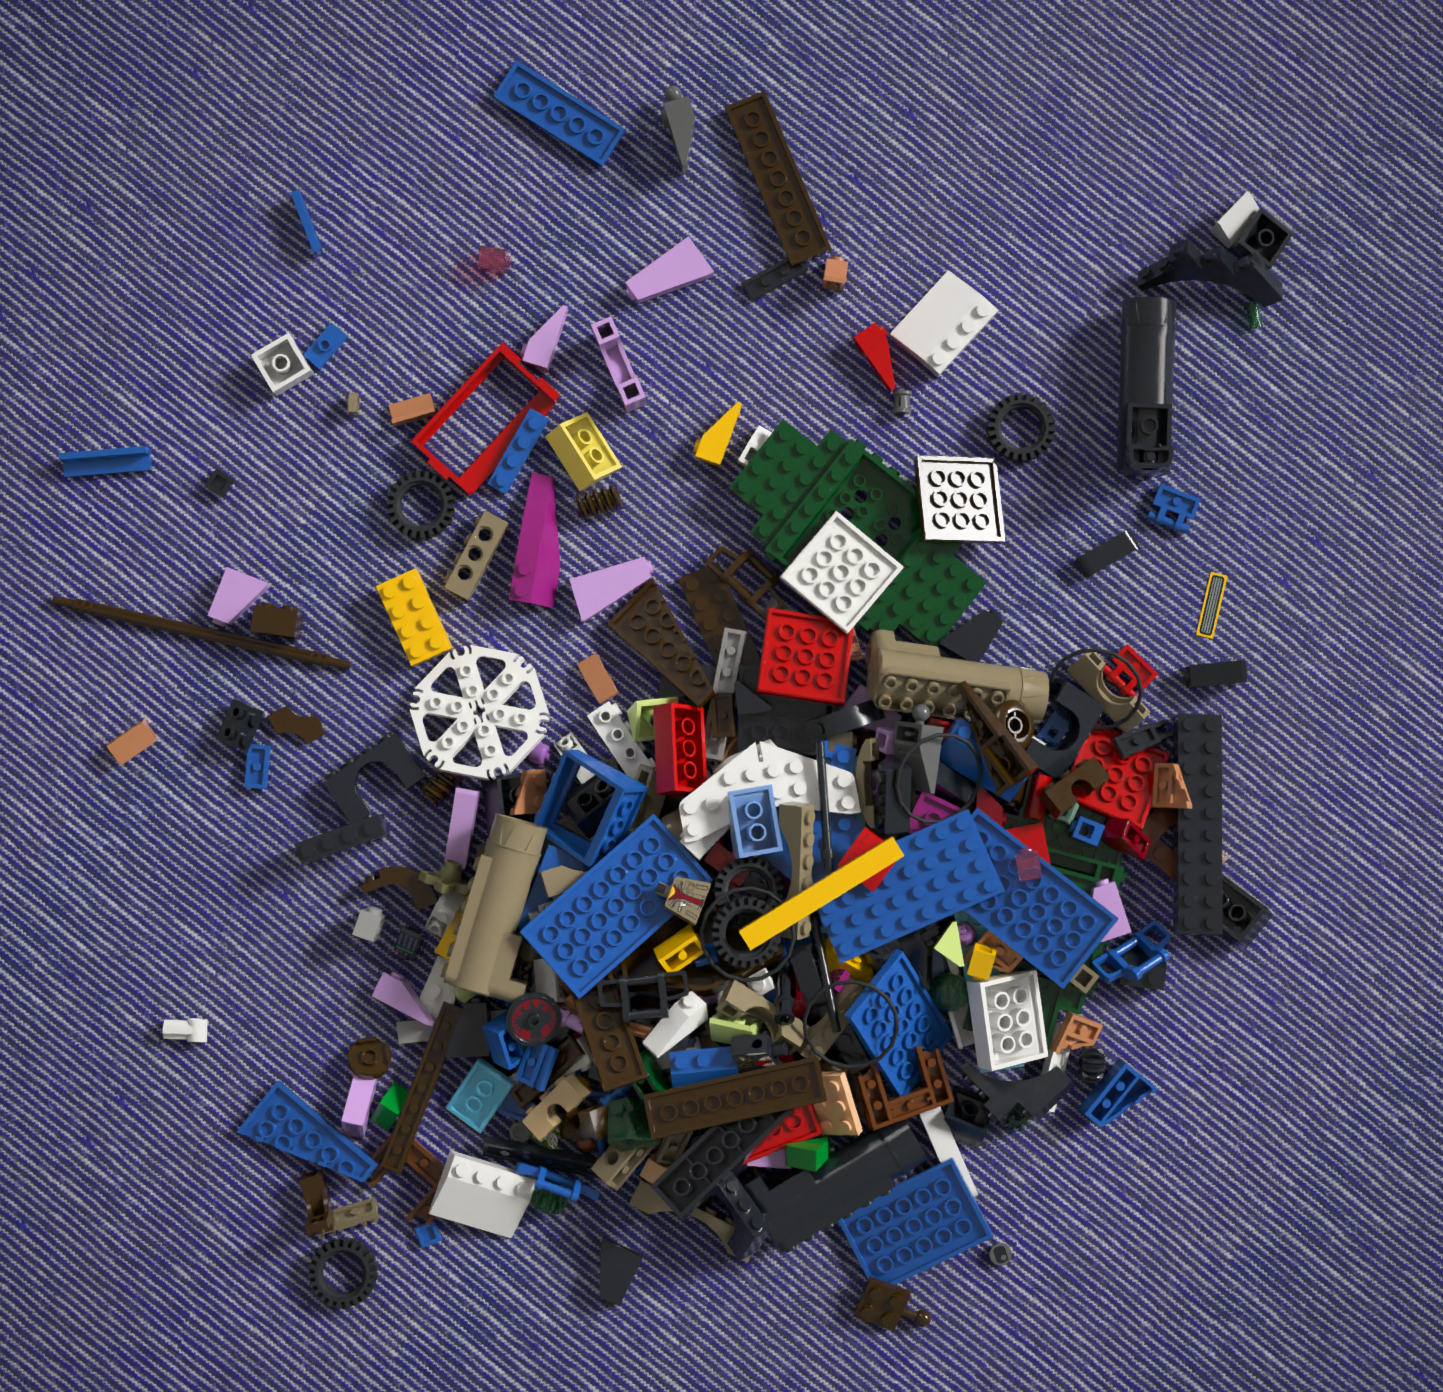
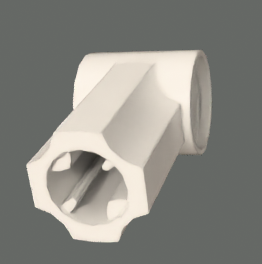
[163,1018,208,1042]

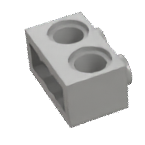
[352,906,387,942]

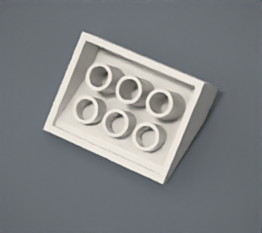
[890,270,998,378]
[966,969,1048,1071]
[429,1150,536,1238]

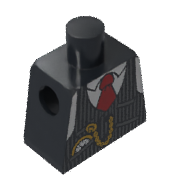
[731,1034,788,1073]

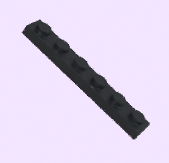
[483,1136,601,1179]

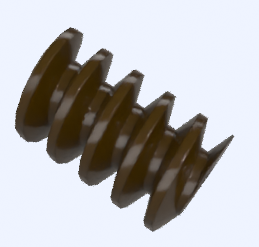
[575,484,623,519]
[422,761,464,807]

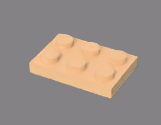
[813,1072,863,1135]

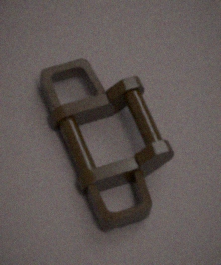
[706,546,784,621]

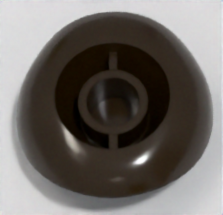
[993,700,1034,749]

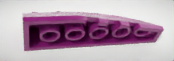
[509,473,561,608]

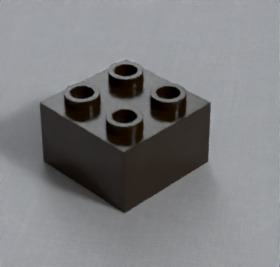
[250,602,304,640]

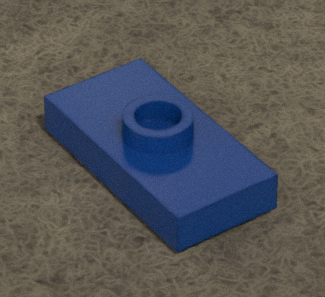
[303,322,349,370]

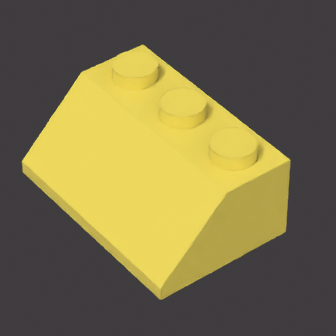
[545,412,622,491]

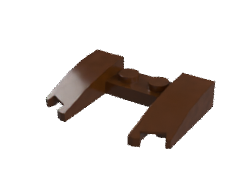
[1142,807,1229,881]
[857,1045,954,1130]
[369,1134,445,1225]

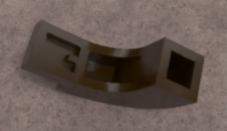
[361,866,439,910]
[299,1169,334,1236]

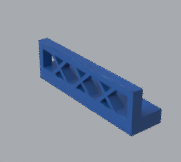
[58,446,152,478]

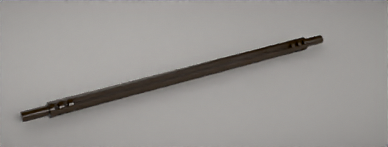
[52,596,351,670]

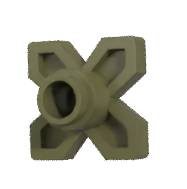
[418,859,470,895]

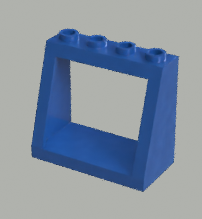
[533,750,648,867]

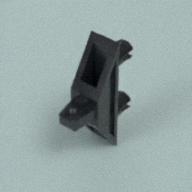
[883,925,943,989]

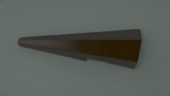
[956,681,1039,797]

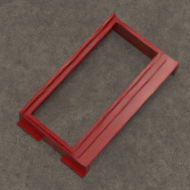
[411,342,560,497]

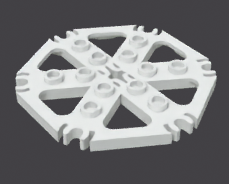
[410,645,550,781]

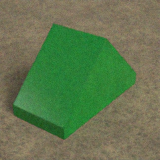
[371,1082,409,1131]
[785,1137,828,1172]

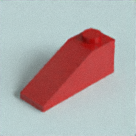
[853,323,895,393]

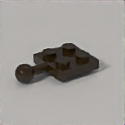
[853,1276,931,1331]

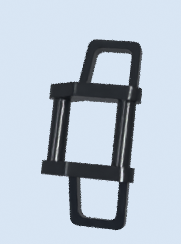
[597,970,689,1024]

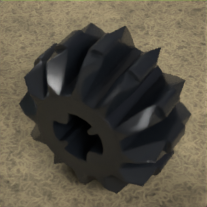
[1078,1046,1105,1083]

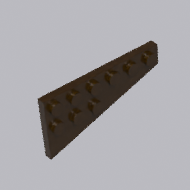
[607,577,715,709]

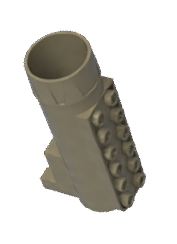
[864,630,1049,724]
[441,813,548,1003]

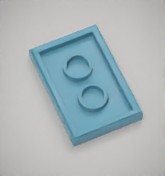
[445,1057,516,1134]

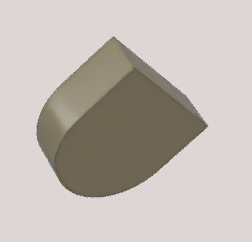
[348,393,360,417]

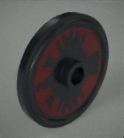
[506,992,562,1046]

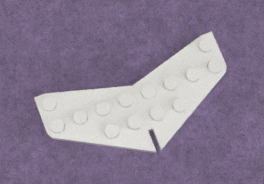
[679,741,861,843]

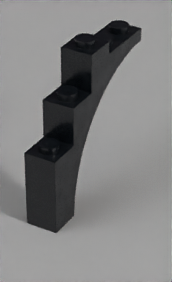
[1137,239,1283,308]

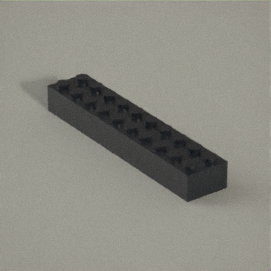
[1173,714,1223,936]

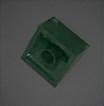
[608,1097,660,1152]

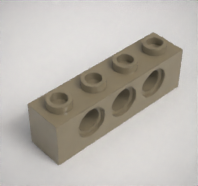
[443,511,510,601]

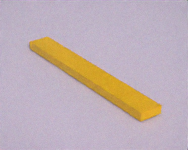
[738,836,904,951]

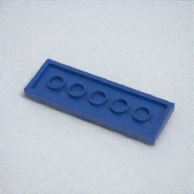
[493,60,626,167]

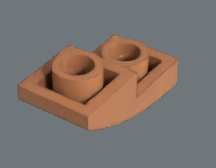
[577,653,619,704]

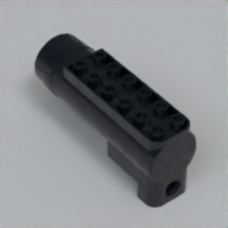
[1116,297,1177,477]
[738,1119,929,1253]

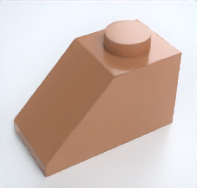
[822,256,848,291]

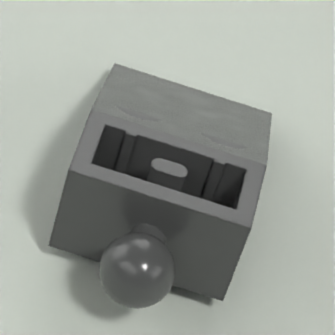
[661,86,695,175]
[893,704,944,794]

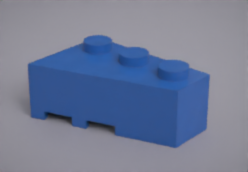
[1078,1058,1159,1128]

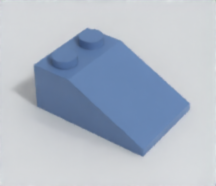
[728,784,783,858]

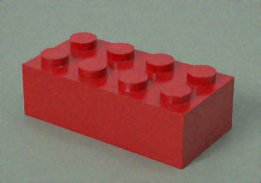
[653,703,707,798]

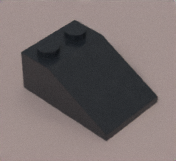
[1222,875,1273,949]

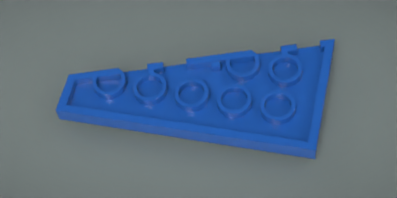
[237,1080,379,1182]

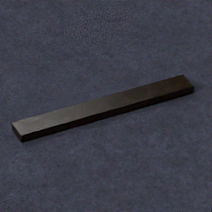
[380,1001,463,1175]

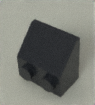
[1237,207,1294,269]
[1116,939,1167,990]

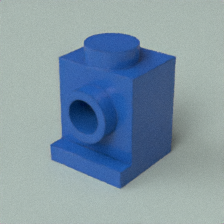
[1068,816,1105,847]

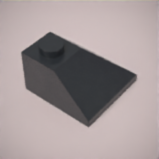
[944,1085,990,1148]

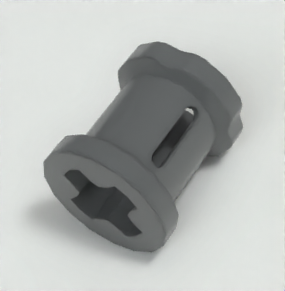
[892,390,912,414]

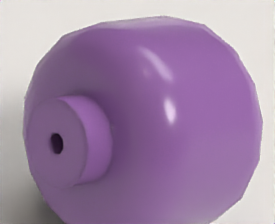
[528,742,552,765]
[957,922,977,946]

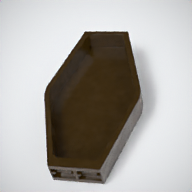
[618,906,783,997]

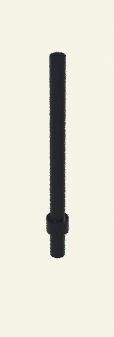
[816,742,835,877]
[810,911,841,1033]

